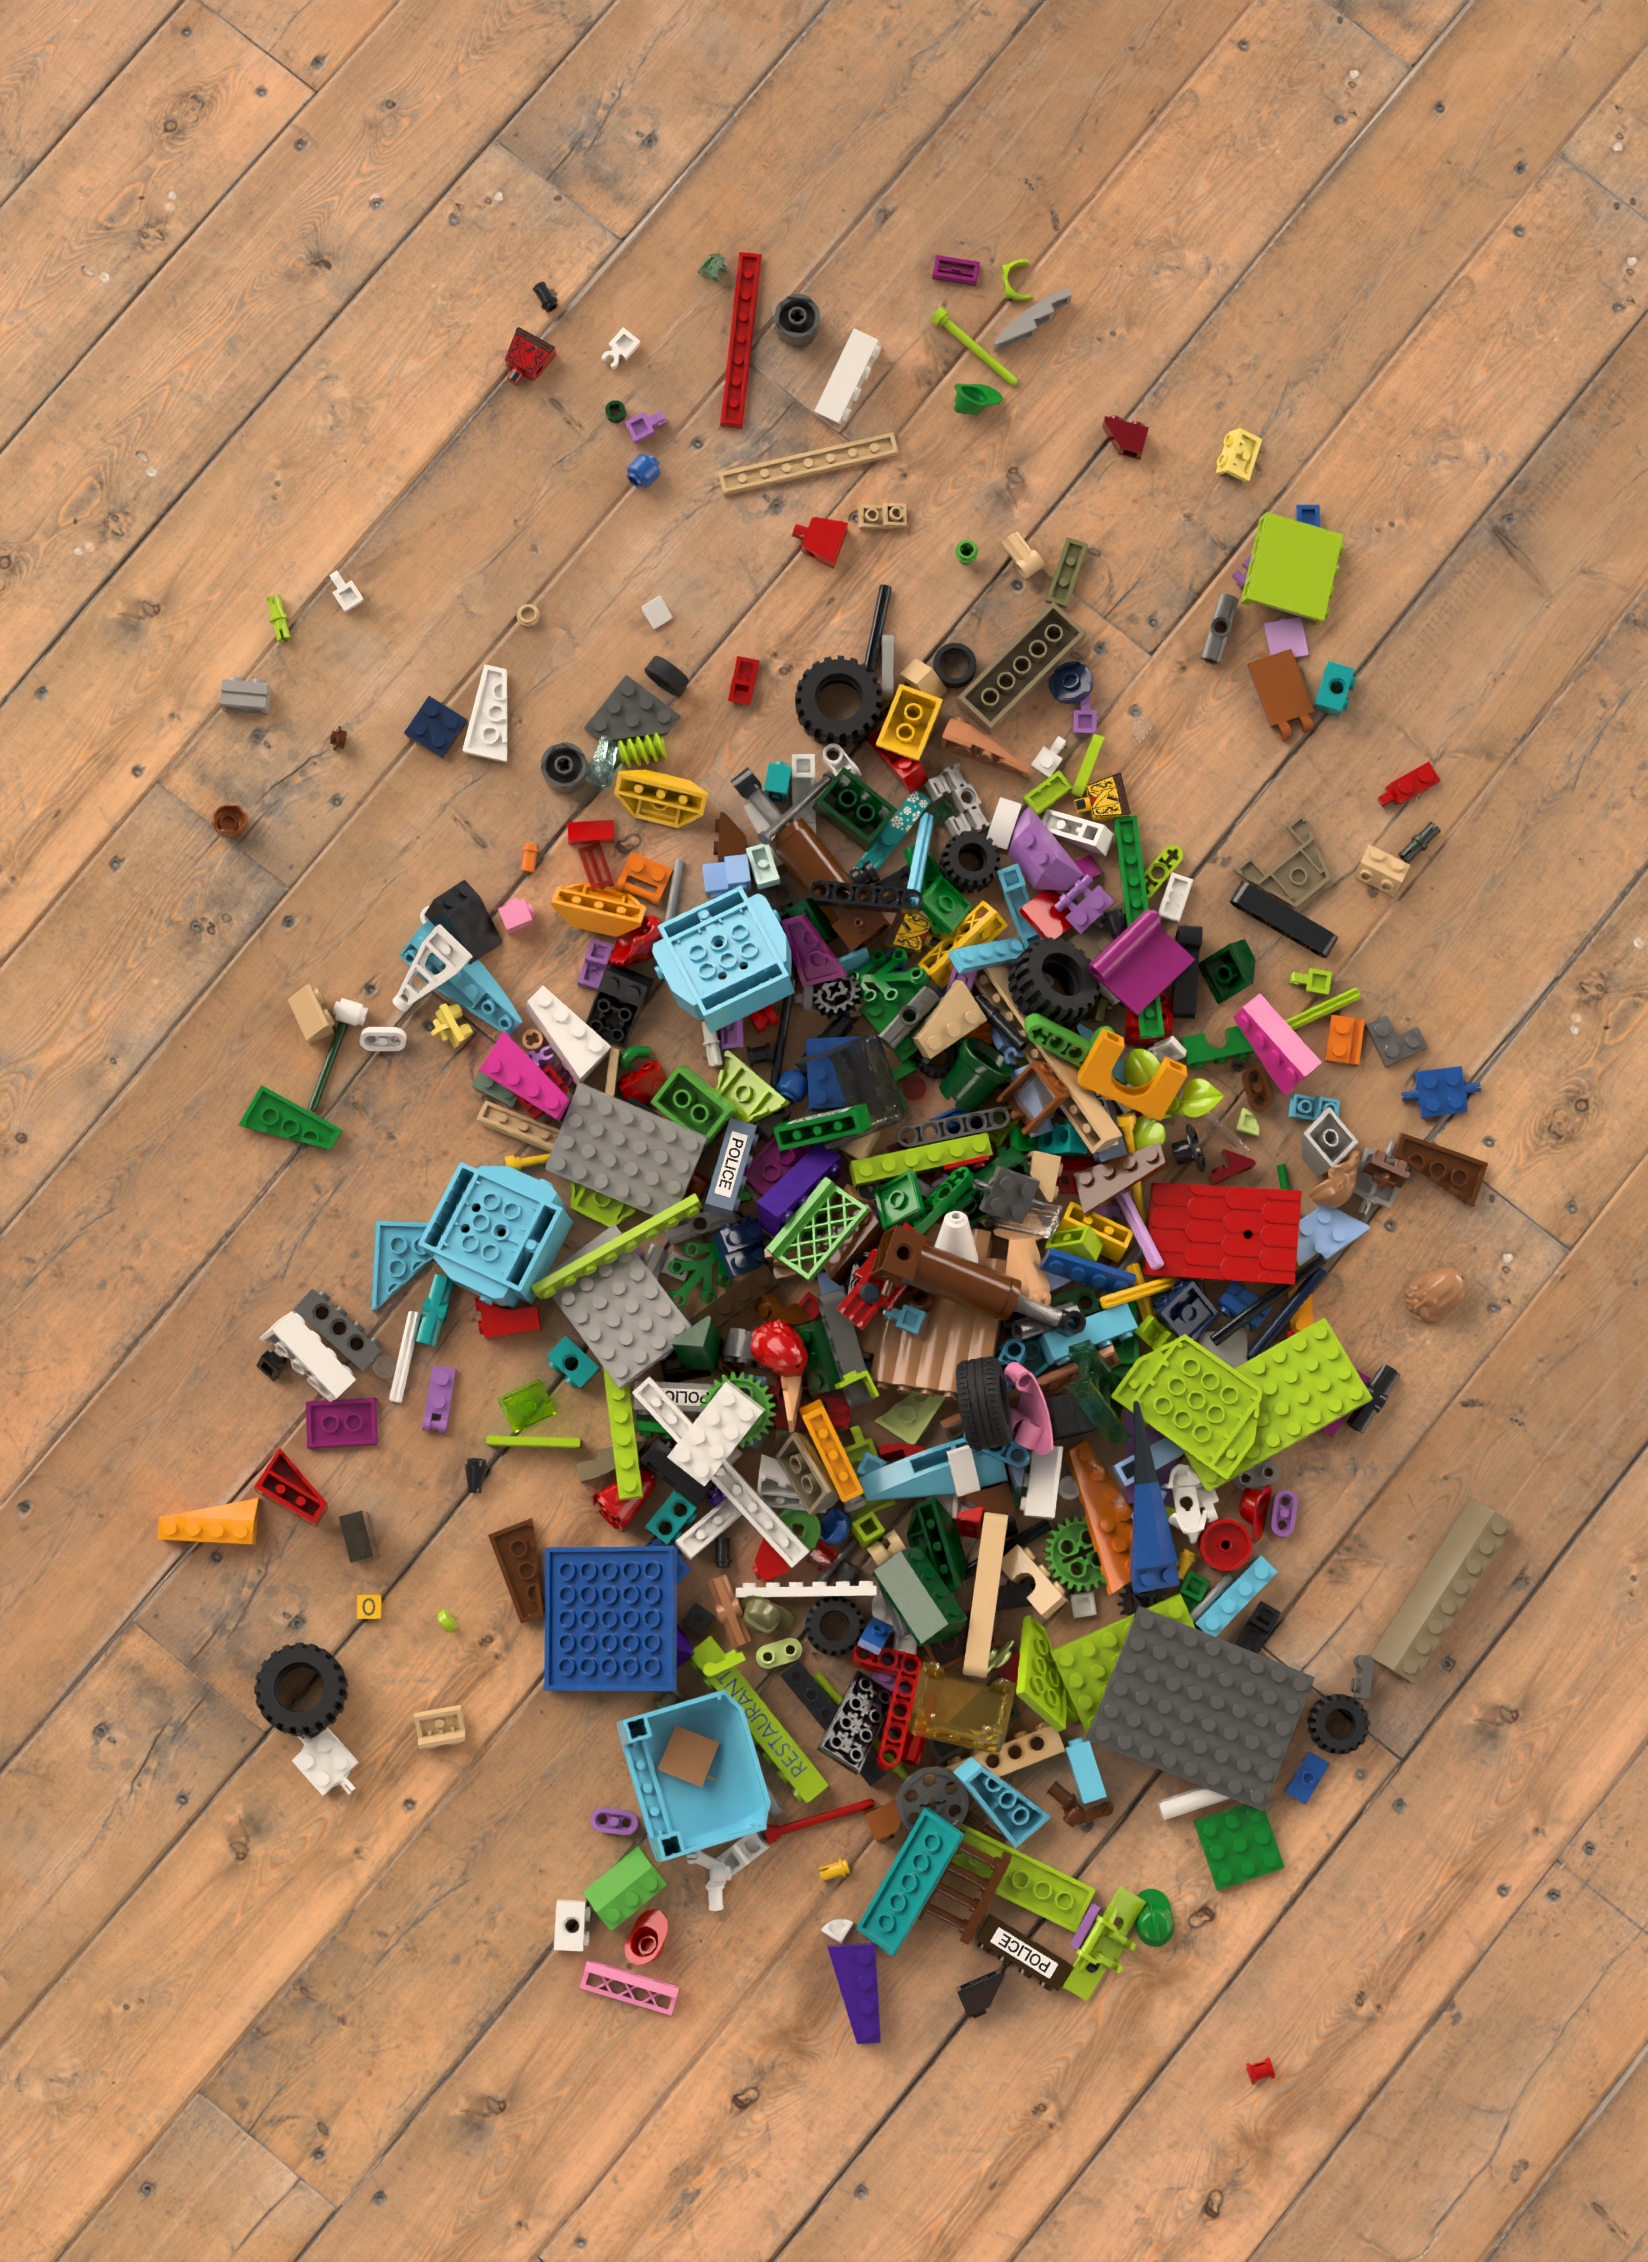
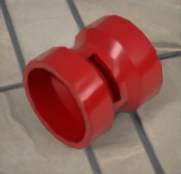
[749,1005,779,1034]

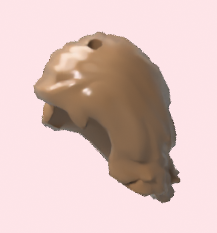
[1309,1151,1361,1209]
[1405,1267,1468,1323]

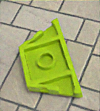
[715,1049,790,1124]
[571,1181,639,1228]

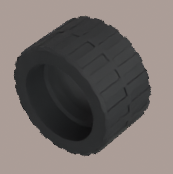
[1045,1389,1104,1441]

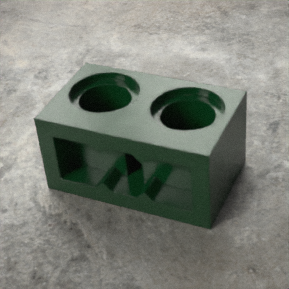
[1049,1285,1101,1318]

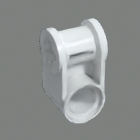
[822,743,862,777]

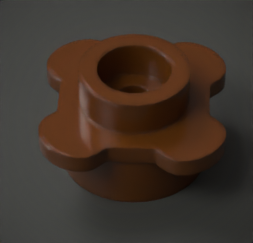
[330,726,347,751]

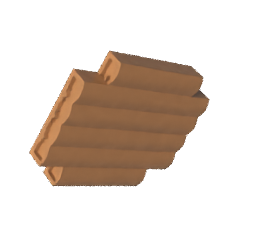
[855,1223,1007,1401]

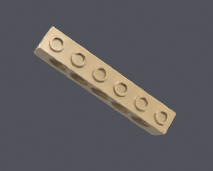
[923,1722,1065,1803]

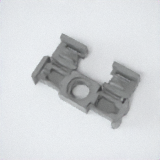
[924,763,992,837]

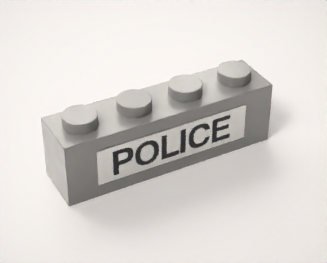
[633,1381,716,1417]

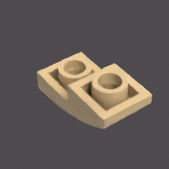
[858,503,907,529]

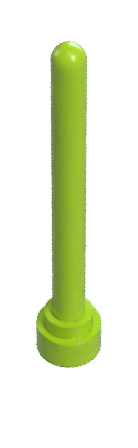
[930,307,1018,386]

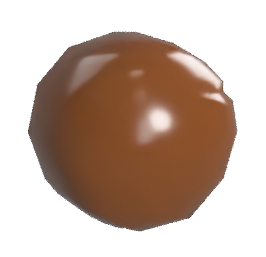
[212,804,247,838]

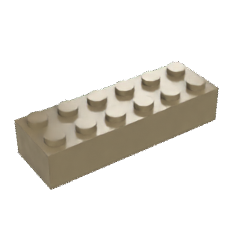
[957,602,1086,735]

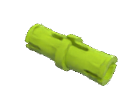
[266,594,291,642]

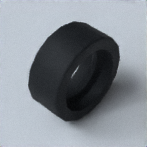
[933,643,976,689]
[644,656,689,696]

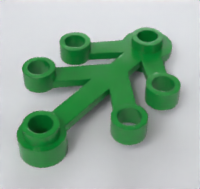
[848,948,930,1006]
[667,1240,731,1309]

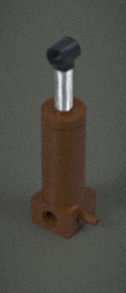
[730,767,891,952]
[869,1225,1086,1337]

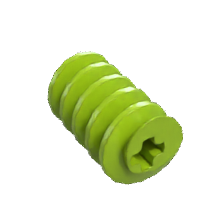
[618,733,667,768]

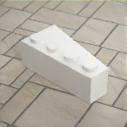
[815,328,882,425]
[525,986,611,1086]
[260,1311,356,1402]

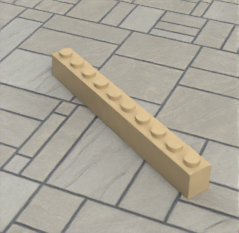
[974,965,1123,1154]

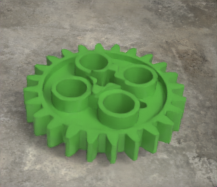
[700,1372,777,1448]
[1042,1515,1107,1593]

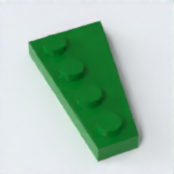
[238,1085,343,1150]

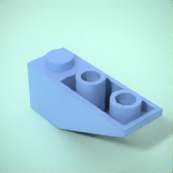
[1112,1437,1185,1487]

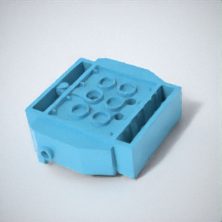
[652,886,795,1033]
[418,1162,573,1308]

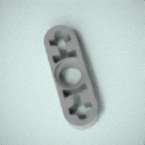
[882,635,894,700]

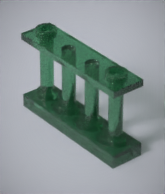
[1067,1339,1132,1447]

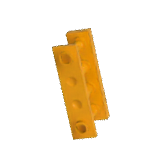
[799,1399,864,1503]

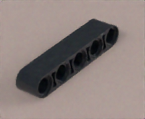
[809,880,924,915]
[1229,881,1338,958]

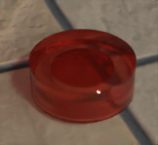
[903,1077,926,1101]

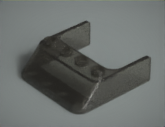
[796,1034,905,1150]

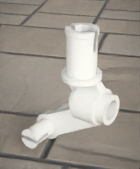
[686,1850,732,1911]

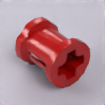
[1246,2057,1275,2085]

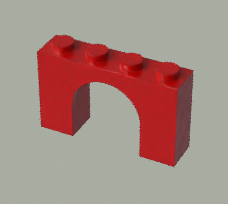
[475,1260,542,1340]

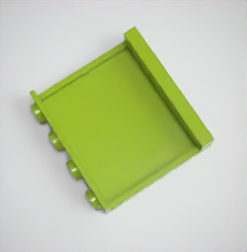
[1241,512,1344,626]

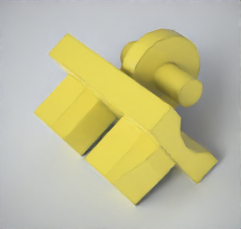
[431,1003,473,1049]

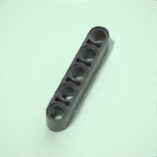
[898,1107,1010,1148]
[817,1290,874,1408]

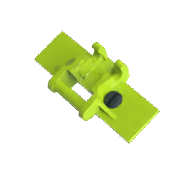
[1061,1886,1146,2001]

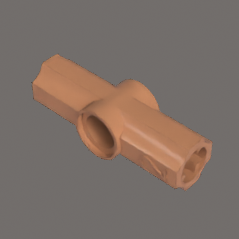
[708,1575,752,1648]

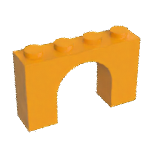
[1077,1028,1187,1121]

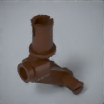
[1047,1781,1114,1827]

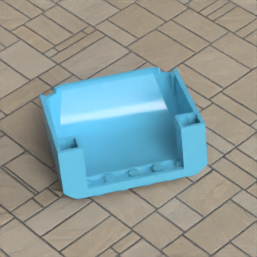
[616,1689,771,1862]

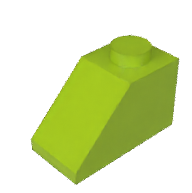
[1044,1225,1103,1262]

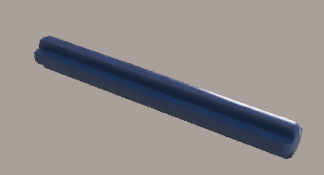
[1247,1267,1327,1359]

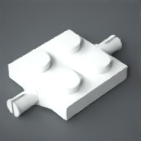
[291,1728,359,1796]

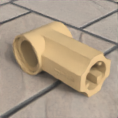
[1001,532,1045,579]

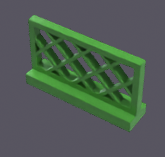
[766,1177,870,1282]

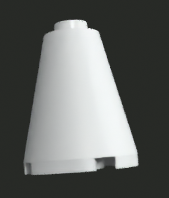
[934,1211,978,1263]

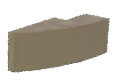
[576,1441,646,1483]

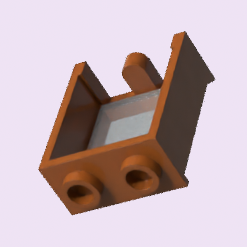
[996,1061,1071,1134]

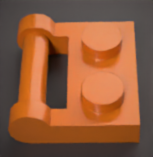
[615,852,673,907]

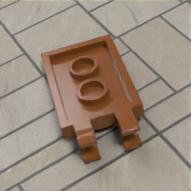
[1247,649,1315,741]

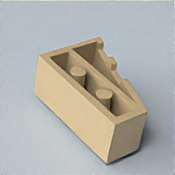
[911,980,987,1059]

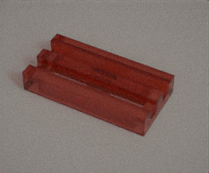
[578,842,614,892]

